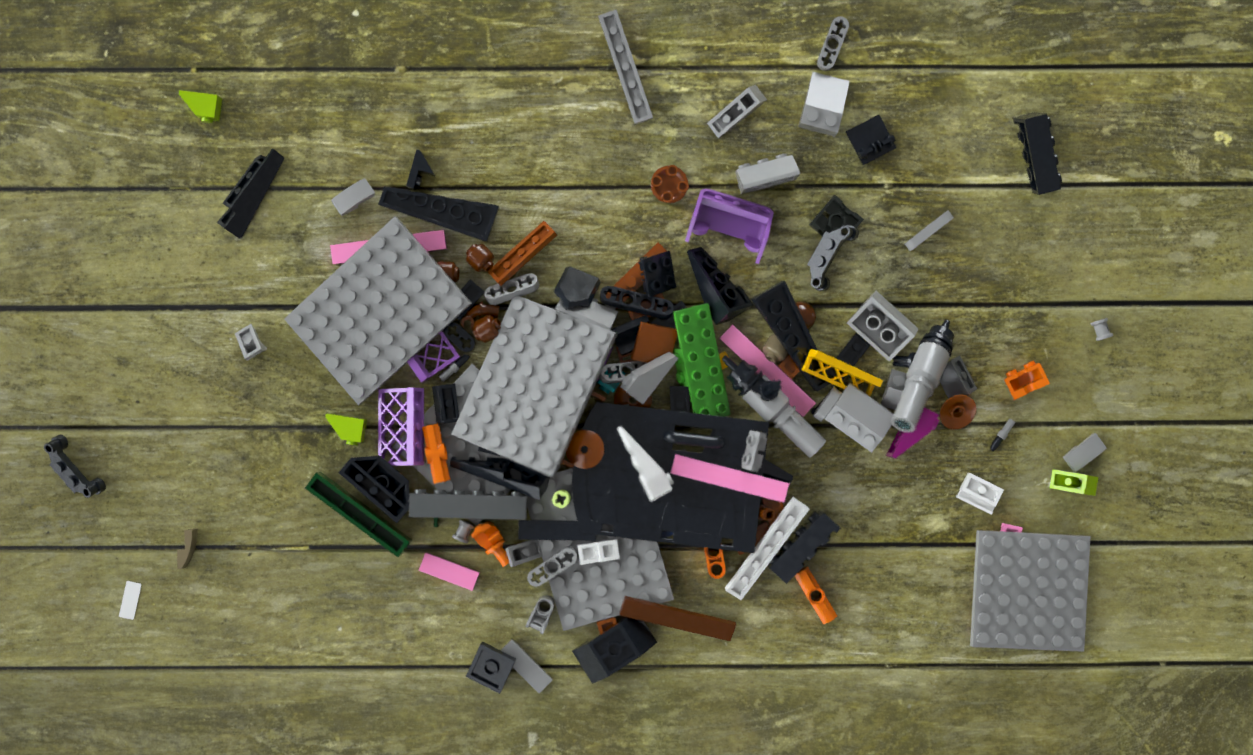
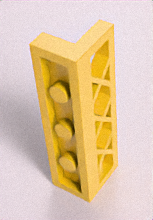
[802,349,883,396]

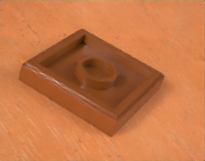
[631,321,678,363]

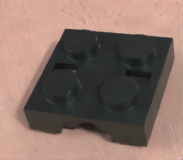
[809,195,864,245]

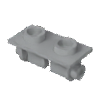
[741,430,768,472]

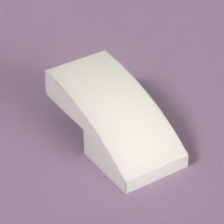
[577,539,620,565]

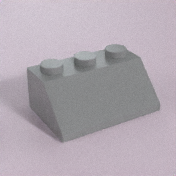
[735,153,800,194]
[847,291,918,362]
[556,298,618,331]
[825,383,894,453]

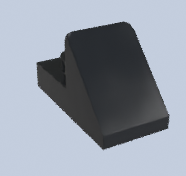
[406,149,436,191]

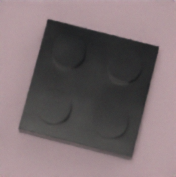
[466,641,516,694]

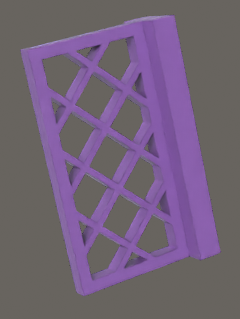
[407,331,460,384]
[378,387,424,466]

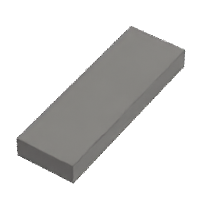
[501,639,553,694]

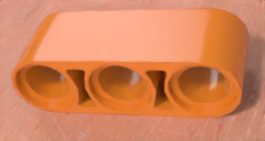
[704,543,726,579]

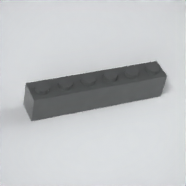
[409,489,527,520]

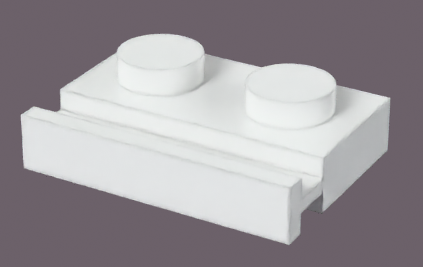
[956,472,1004,515]

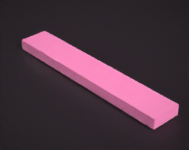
[330,230,447,265]
[719,325,816,417]
[671,454,789,502]

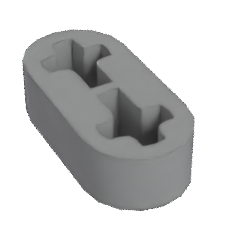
[813,387,842,422]

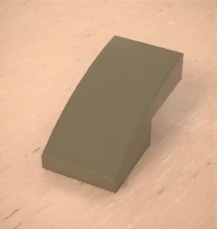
[177,529,198,569]

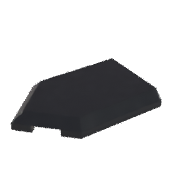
[554,266,601,310]

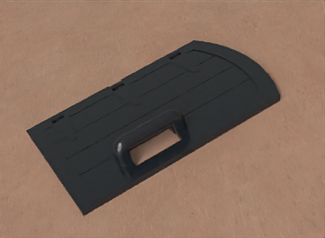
[572,402,769,553]

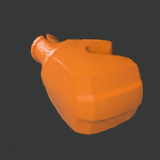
[471,521,510,567]

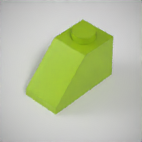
[179,90,222,123]
[325,414,367,446]
[1050,469,1099,496]

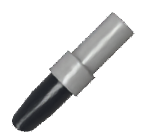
[439,355,470,382]
[990,418,1016,452]

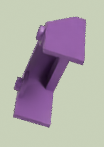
[685,189,774,264]

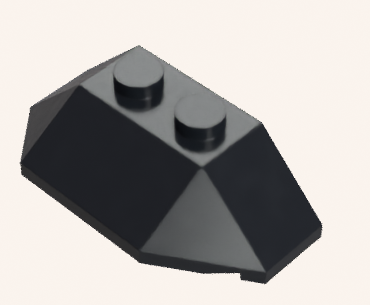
[338,456,410,523]

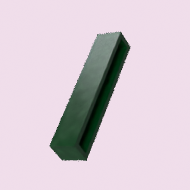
[305,472,412,557]

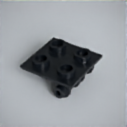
[845,115,897,165]
[638,250,677,297]

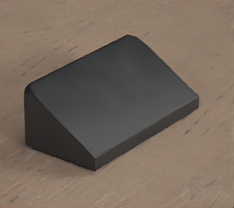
[432,383,459,424]

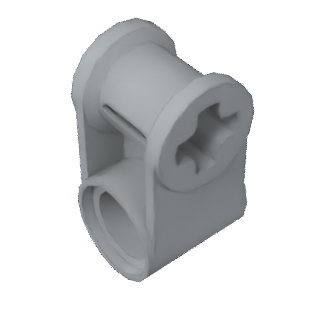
[525,595,555,635]

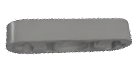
[817,16,849,71]
[904,210,954,251]
[484,273,539,305]
[599,361,646,384]
[527,547,578,587]

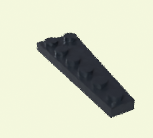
[378,186,499,242]
[751,281,831,392]

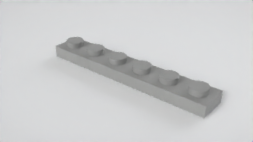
[598,10,653,125]

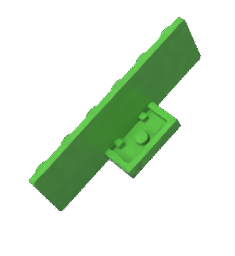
[673,303,731,417]

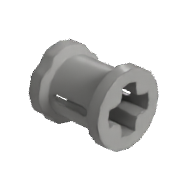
[1090,318,1113,341]
[452,519,475,544]

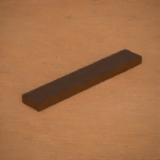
[619,596,736,641]

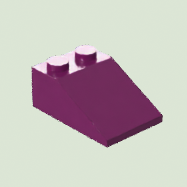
[886,407,939,458]

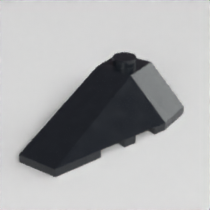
[687,247,754,325]

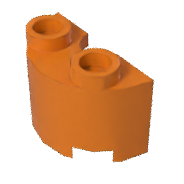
[1004,360,1050,400]

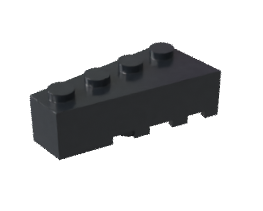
[1013,112,1062,195]
[768,510,841,584]

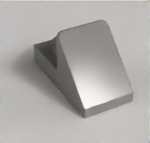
[235,324,267,361]
[881,369,907,410]
[506,540,543,567]

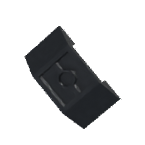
[572,617,657,684]

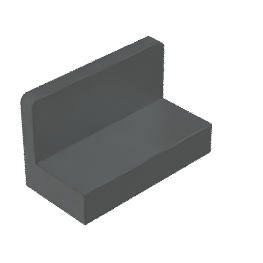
[940,355,977,399]

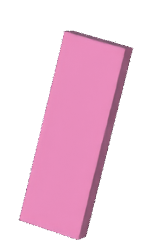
[419,552,480,591]

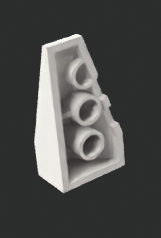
[617,426,674,501]

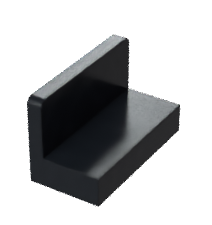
[611,315,650,356]

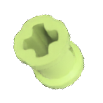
[552,489,571,508]

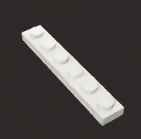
[725,497,810,600]

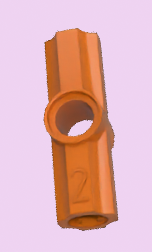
[422,423,451,484]
[794,566,838,624]

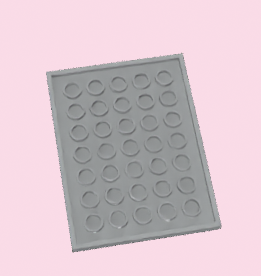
[284,216,472,405]
[452,296,617,478]
[524,468,674,631]

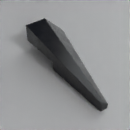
[450,457,550,500]

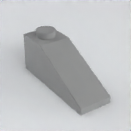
[707,85,767,138]
[620,352,678,404]

